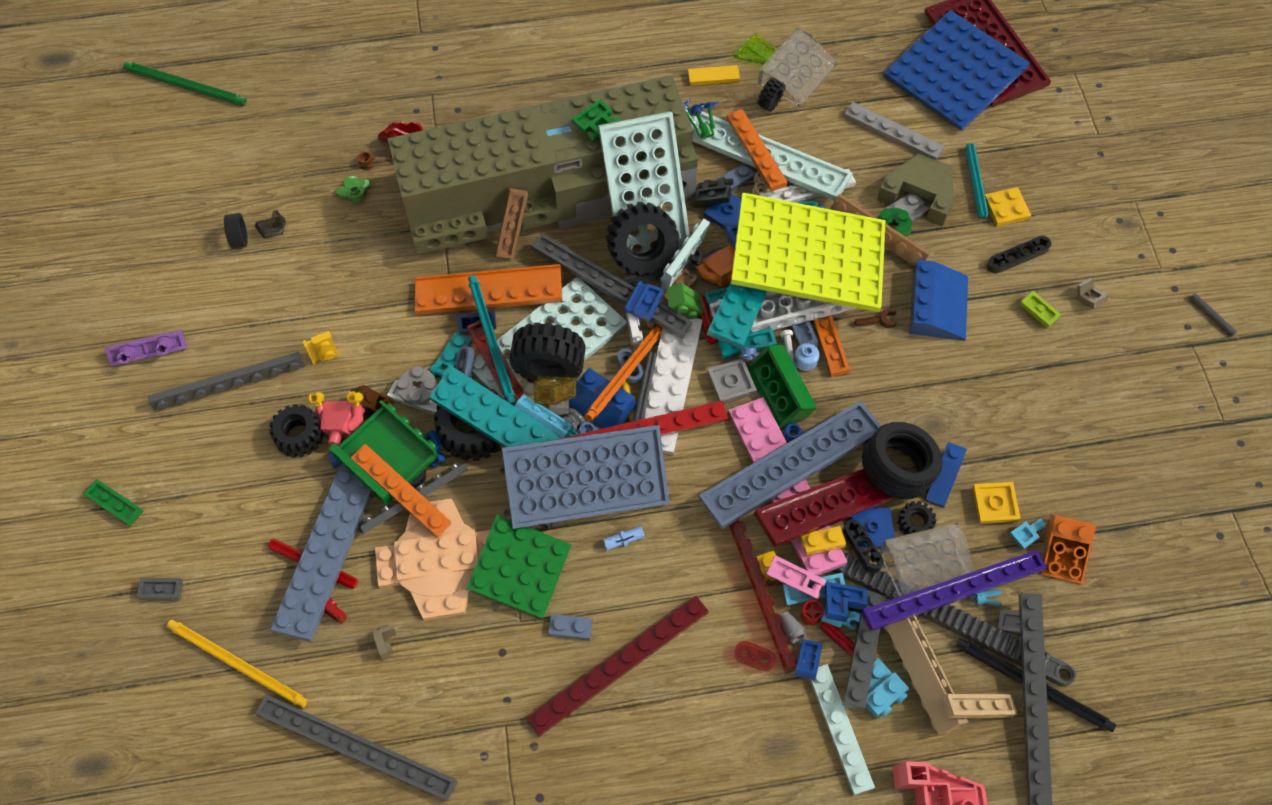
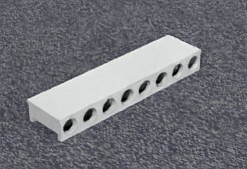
[709,291,856,333]

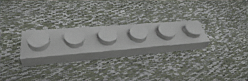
[844,102,944,160]

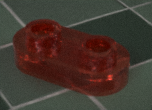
[734,641,776,671]

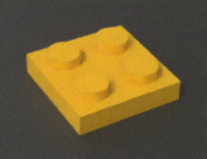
[985,187,1031,227]
[972,482,1021,524]

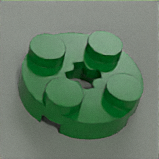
[878,208,912,237]

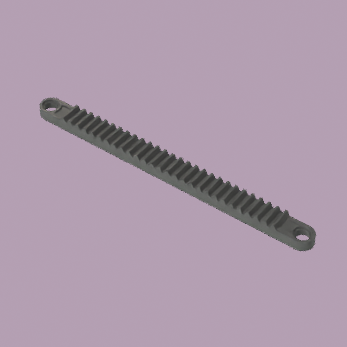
[832,549,1076,687]

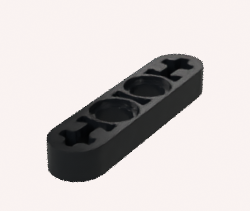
[987,236,1051,274]

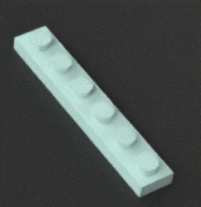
[809,664,875,796]

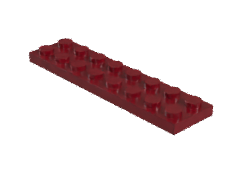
[754,469,897,547]

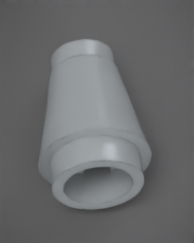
[778,611,806,644]

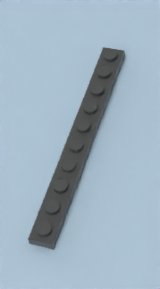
[531,233,692,338]
[1018,593,1052,805]
[255,695,458,802]

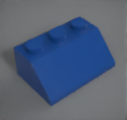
[569,368,636,428]

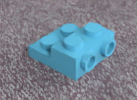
[866,658,909,719]

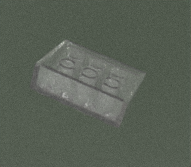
[758,28,837,107]
[879,522,975,597]

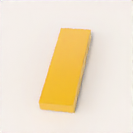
[688,65,740,86]

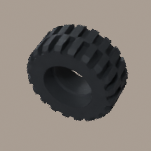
[606,202,679,276]
[509,322,586,385]
[434,385,503,461]

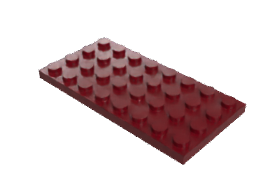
[924,0,1051,107]

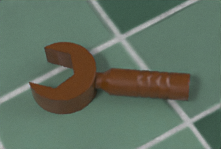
[855,308,897,328]

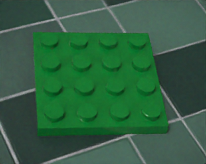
[466,515,572,620]

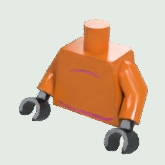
[689,239,735,287]

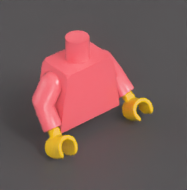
[308,391,365,446]

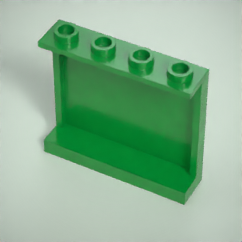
[329,400,438,505]

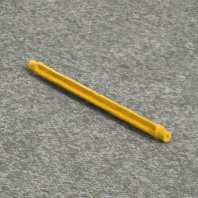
[167,620,308,708]

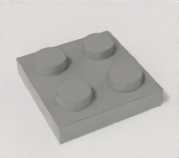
[707,358,757,403]

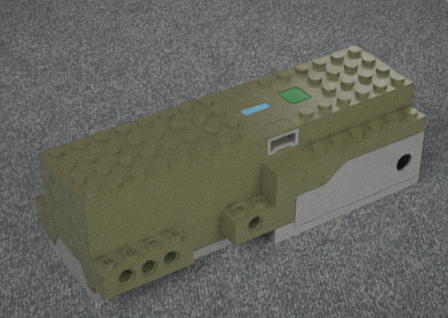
[388,75,698,254]

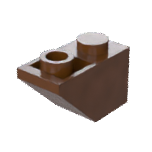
[350,385,395,416]

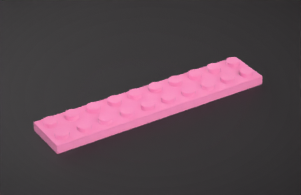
[728,397,848,576]

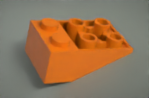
[1041,513,1096,584]

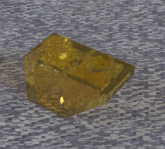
[533,376,577,404]

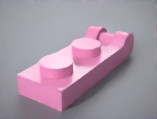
[765,555,826,600]

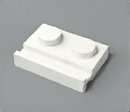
[626,312,643,350]

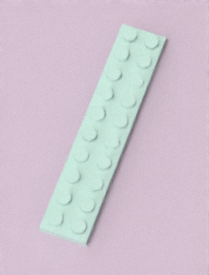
[690,111,853,201]

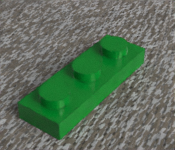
[83,479,144,527]

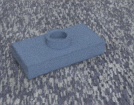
[790,321,818,346]

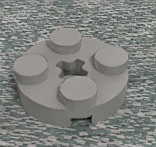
[397,366,437,405]

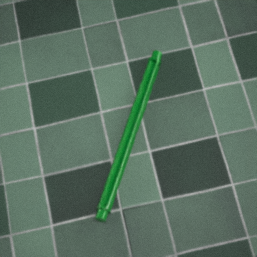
[123,62,247,105]

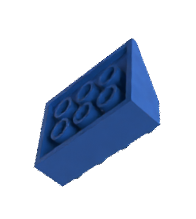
[909,260,968,341]

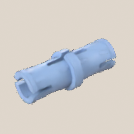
[603,526,645,551]

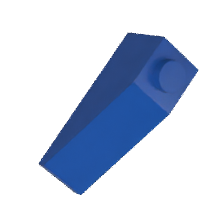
[925,442,967,508]

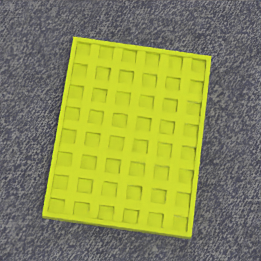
[730,193,885,312]

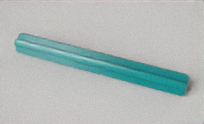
[965,143,989,218]

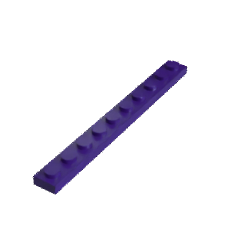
[861,550,1047,631]

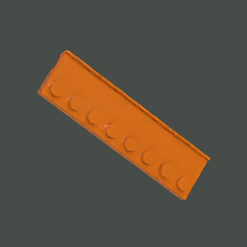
[415,264,563,315]

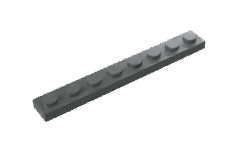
[148,352,305,411]

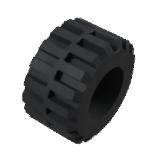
[269,404,323,458]

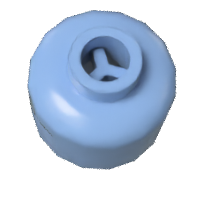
[794,343,819,371]

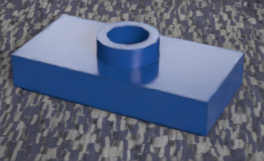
[794,639,823,680]

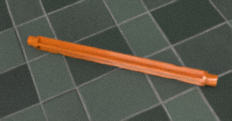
[585,325,663,422]

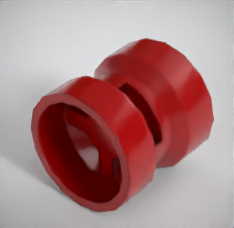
[800,600,823,626]

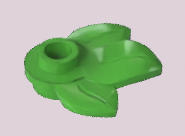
[335,176,370,202]

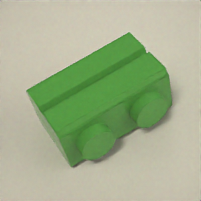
[666,283,704,319]

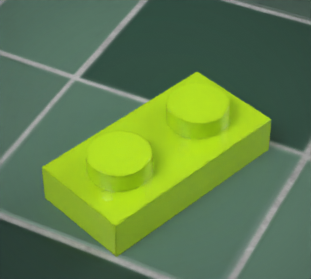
[1019,291,1061,329]

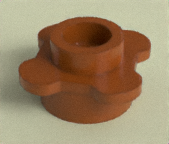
[356,151,375,168]

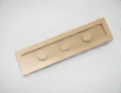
[942,694,1018,718]

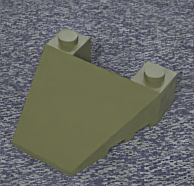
[877,154,953,227]

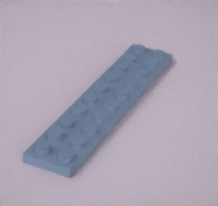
[699,401,881,530]
[270,464,372,643]

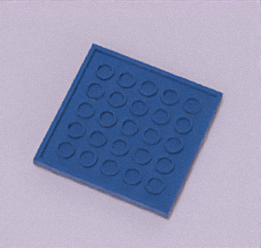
[884,10,1030,131]

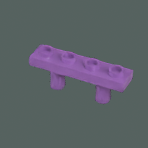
[105,329,187,366]

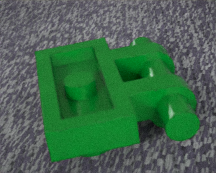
[572,99,621,142]

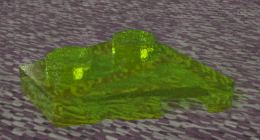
[734,33,780,66]

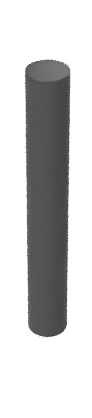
[1190,293,1237,337]

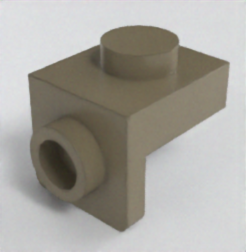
[1077,278,1108,309]

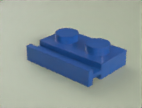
[625,281,665,322]

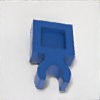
[423,430,445,467]

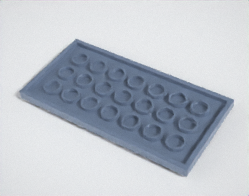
[501,425,670,529]

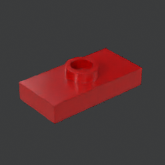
[324,598,347,624]

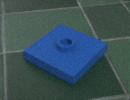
[704,193,741,230]
[850,508,896,549]

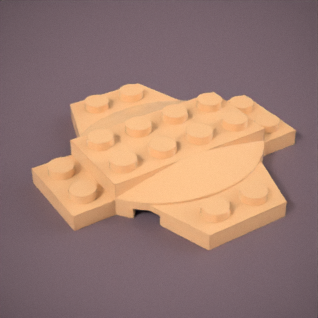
[375,498,490,621]

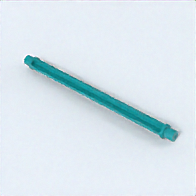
[468,275,516,406]

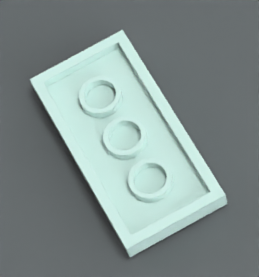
[660,219,710,293]

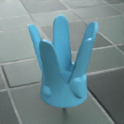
[970,590,1002,606]

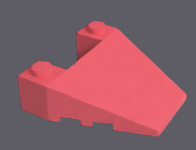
[892,761,987,805]

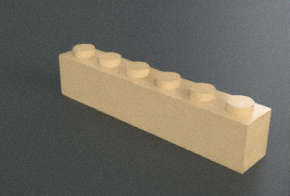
[884,616,968,735]

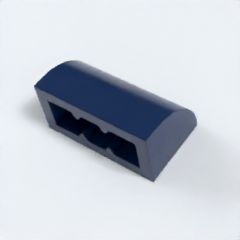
[457,308,497,333]

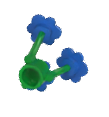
[683,99,719,139]

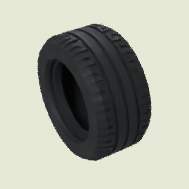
[862,422,942,499]

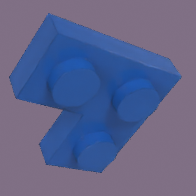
[824,581,868,622]

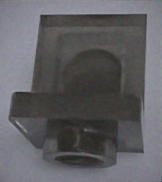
[255,210,286,239]

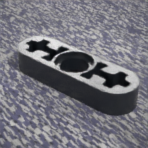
[842,519,884,573]

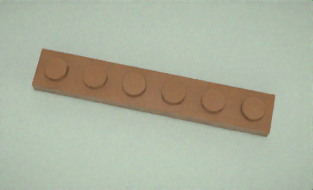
[830,194,930,266]

